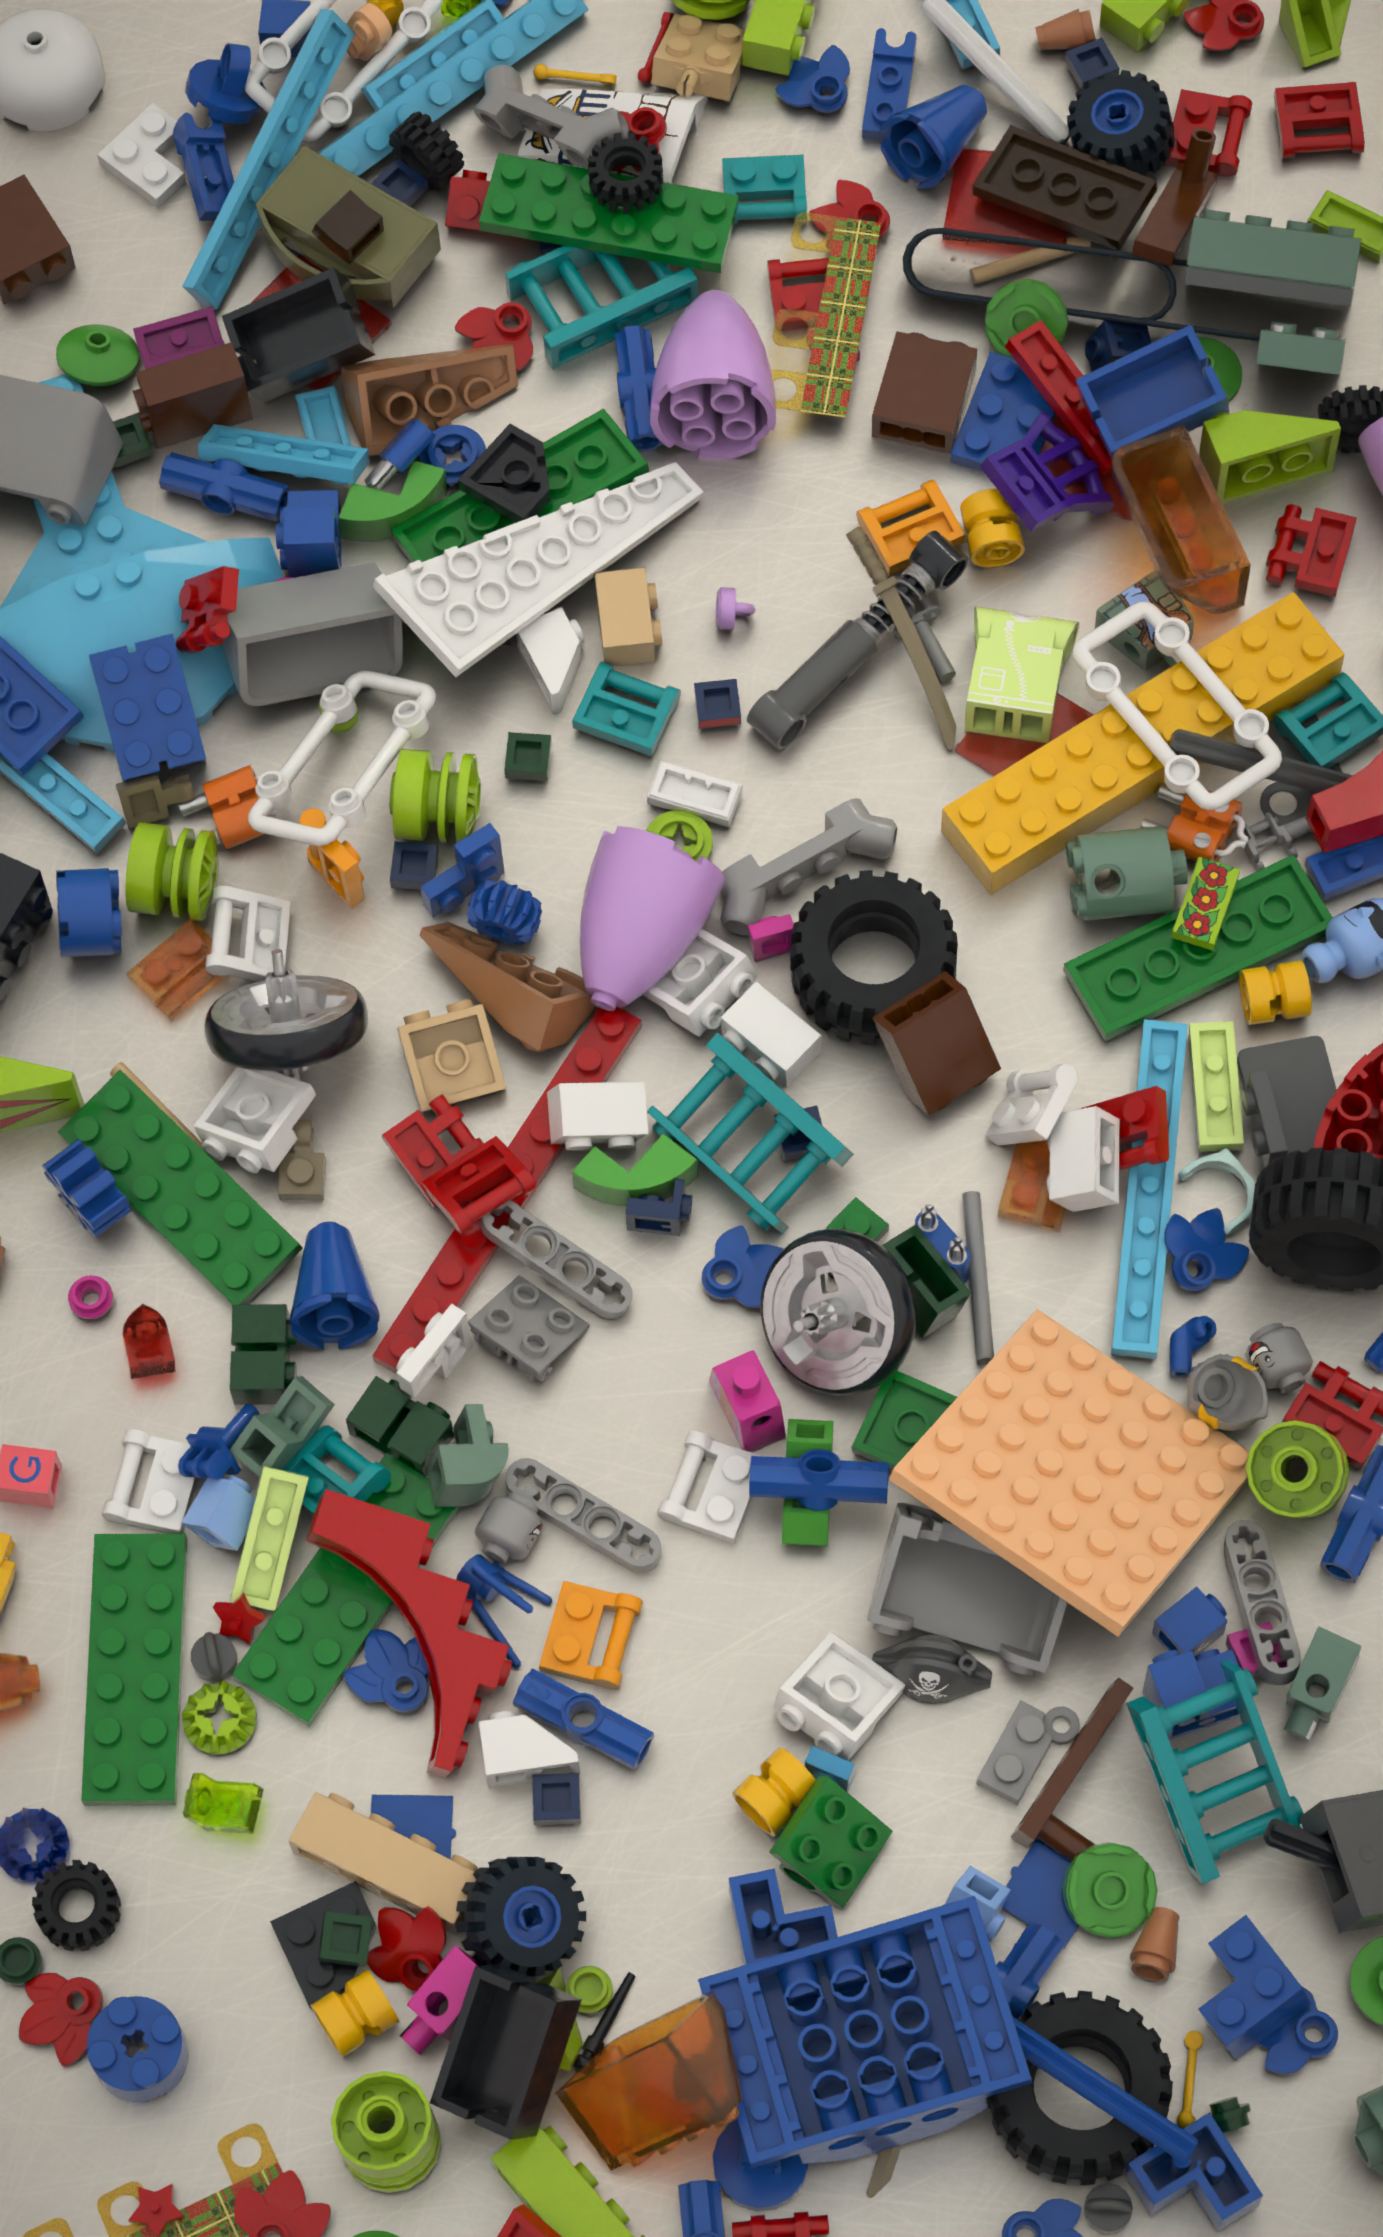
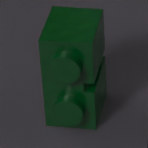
[882,1224,971,1338]
[229,1304,298,1405]
[346,1376,454,1477]

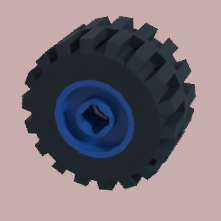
[1067,70,1175,176]
[456,1857,586,1977]

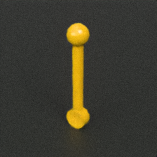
[533,64,617,85]
[1176,2031,1203,2129]

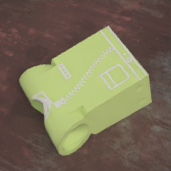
[964,606,1079,744]

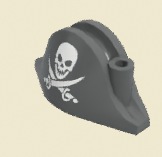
[872,1634,993,1703]

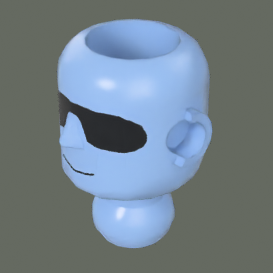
[1301,898,1383,983]

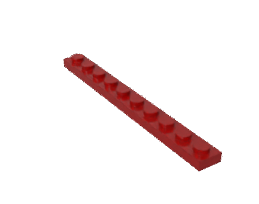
[372,1007,642,1374]

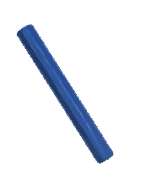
[1013,2017,1198,2162]

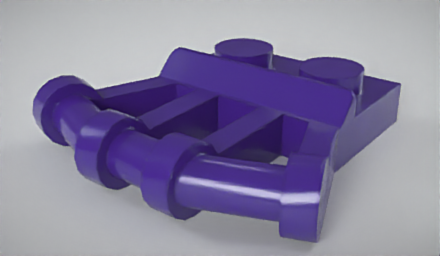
[980,411,1114,532]

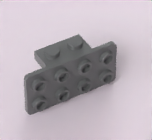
[1237,1036,1337,1167]

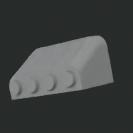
[222,562,403,706]

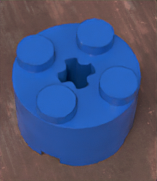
[56,868,122,958]
[87,1996,189,2103]

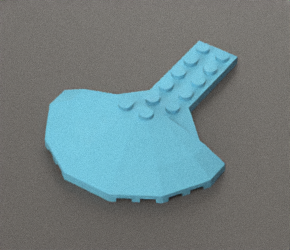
[0,374,284,752]

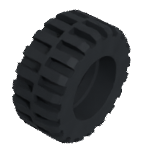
[790,870,958,1045]
[1249,1148,1383,1291]
[987,1991,1173,2186]

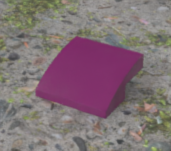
[133,306,225,369]

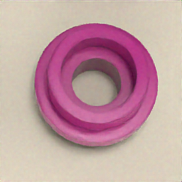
[68,1275,113,1320]

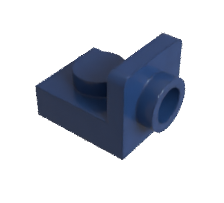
[1085,320,1151,372]
[625,1179,693,1236]

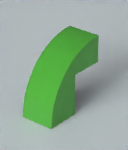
[338,461,448,542]
[572,1134,698,1206]
[782,1419,834,1546]

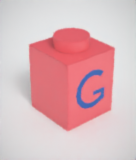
[0,1444,62,1508]

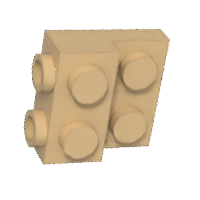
[397,999,507,1112]

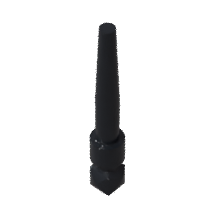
[573,1972,636,2076]

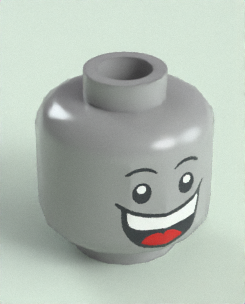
[1245,1323,1313,1393]
[475,1493,543,1564]

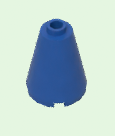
[880,85,987,189]
[290,1221,380,1350]

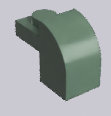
[230,1376,335,1478]
[427,1404,509,1507]

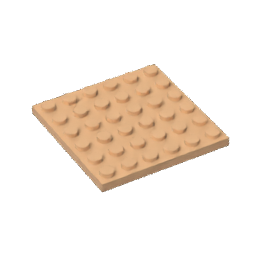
[889,1309,1249,1637]

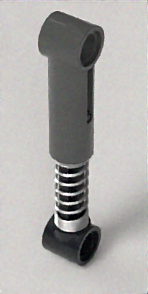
[747,531,969,750]

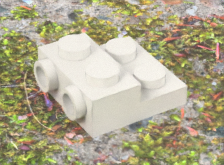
[643,928,758,1037]
[193,1067,316,1173]
[772,1632,905,1761]

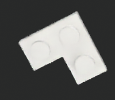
[97,102,186,208]
[396,1303,473,1398]

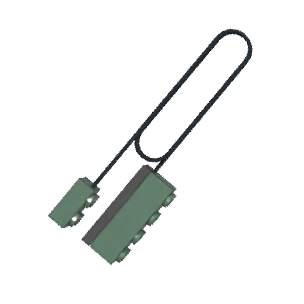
[903,209,1362,375]

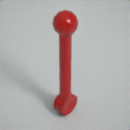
[637,12,674,83]

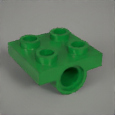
[769,1775,893,1908]

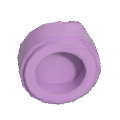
[716,587,755,630]

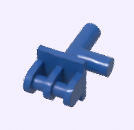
[178,1403,259,1479]

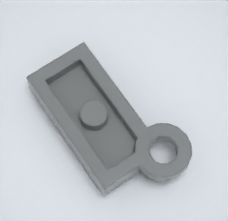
[976,1700,1080,1806]

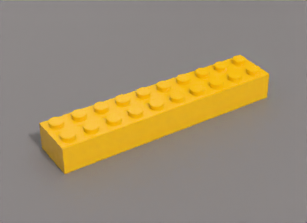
[941,591,1345,895]

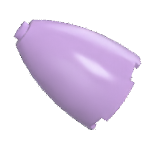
[650,290,776,459]
[579,826,725,1011]

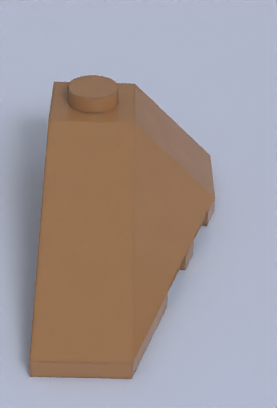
[341,344,518,456]
[419,922,597,1052]

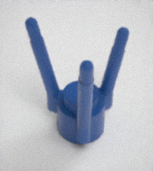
[456,1554,552,1668]

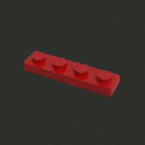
[1005,320,1132,476]

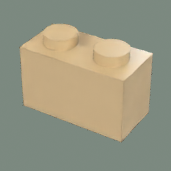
[595,568,662,667]

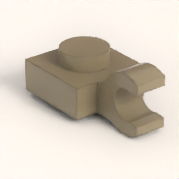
[116,772,196,829]
[278,1120,326,1200]

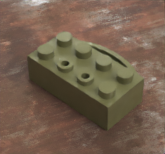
[256,146,441,308]

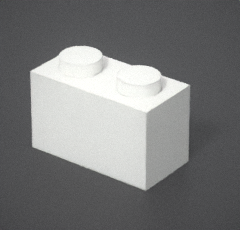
[720,982,821,1088]
[547,1082,648,1151]
[1047,1106,1120,1212]

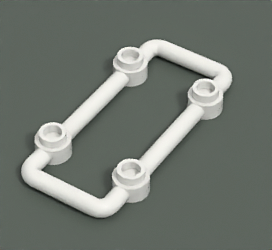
[244,0,443,143]
[1073,602,1282,810]
[248,670,436,846]

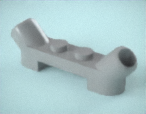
[474,65,630,169]
[720,798,897,936]

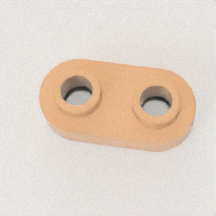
[346,3,392,61]

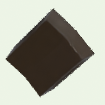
[312,190,384,265]

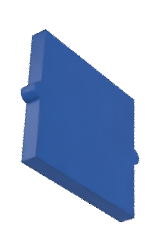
[371,1794,456,1859]
[1001,1840,1079,1949]

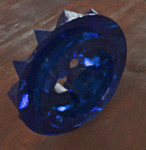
[0,1807,70,1882]

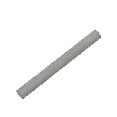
[962,1191,994,1365]

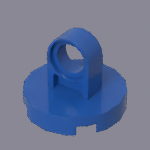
[185,43,266,124]
[713,2119,808,2211]

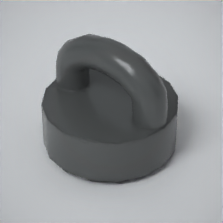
[191,1632,237,1682]
[1084,2183,1133,2235]

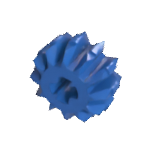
[466,880,542,946]

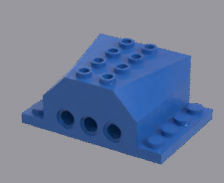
[698,1896,1032,2168]

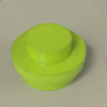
[565,1966,613,2014]

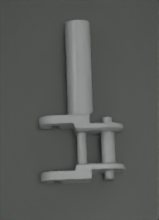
[877,595,956,682]
[1243,812,1312,872]

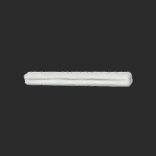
[922,0,1070,145]

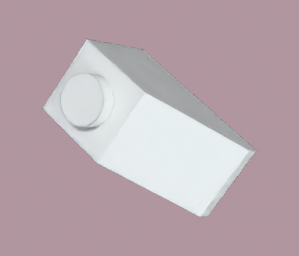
[516,607,585,715]
[479,1711,581,1787]

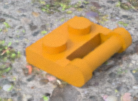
[856,479,965,575]
[300,808,365,909]
[539,1581,643,1689]

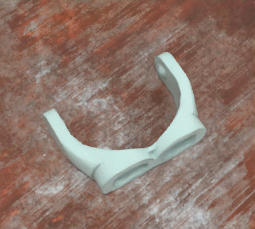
[1178,1147,1256,1236]

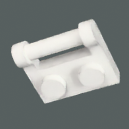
[205,886,291,982]
[985,1064,1078,1146]
[101,1429,198,1534]
[657,1431,760,1544]

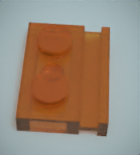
[126,919,223,1021]
[997,1140,1066,1232]

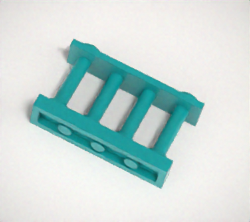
[505,245,698,369]
[647,1032,854,1233]
[1126,1659,1304,1884]

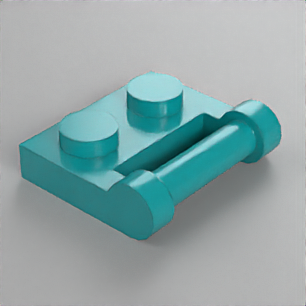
[722,154,807,224]
[572,662,681,757]
[1273,672,1383,769]
[282,1425,391,1516]

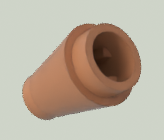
[1035,8,1096,51]
[1130,1907,1180,1982]

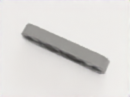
[481,1200,633,1319]
[506,1458,661,1573]
[1224,1520,1301,1685]

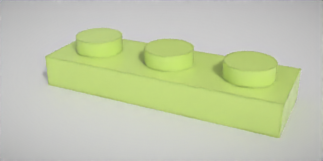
[1188,1021,1244,1152]
[230,1465,309,1611]

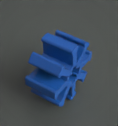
[42,1139,131,1237]

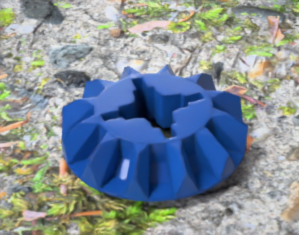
[420,425,486,488]

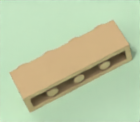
[288,1792,478,1935]

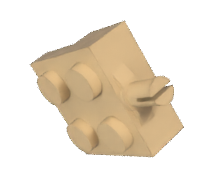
[651,14,746,102]

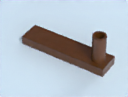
[1132,129,1218,267]
[1011,1677,1134,1862]

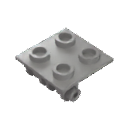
[468,1275,590,1382]

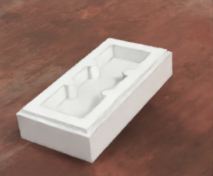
[647,761,742,827]

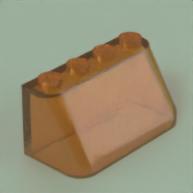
[1111,425,1251,614]
[555,1991,742,2170]

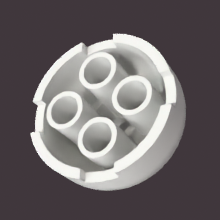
[0,8,105,131]

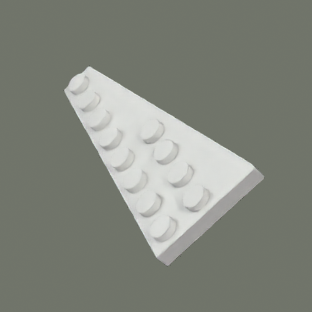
[372,462,704,677]

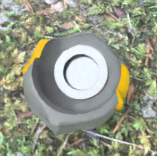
[1186,1354,1268,1431]

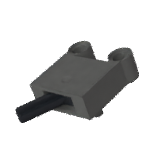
[1263,1790,1383,1933]

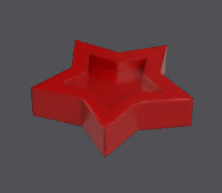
[212,1592,267,1645]
[128,2184,185,2237]

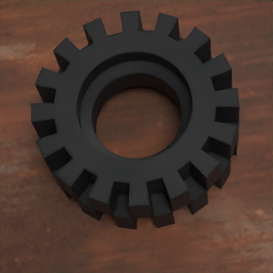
[389,111,464,191]
[588,132,663,214]
[1318,385,1383,453]
[32,1860,121,1951]

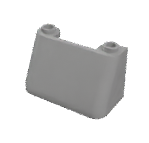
[0,375,123,526]
[867,1503,1068,1676]

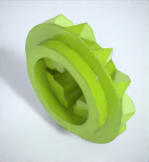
[646,810,713,862]
[182,1680,256,1755]

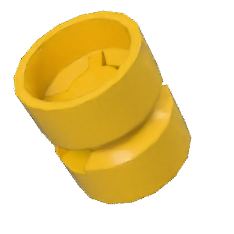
[960,489,1025,568]
[1239,960,1312,1026]
[732,1747,816,1837]
[311,1969,399,2058]

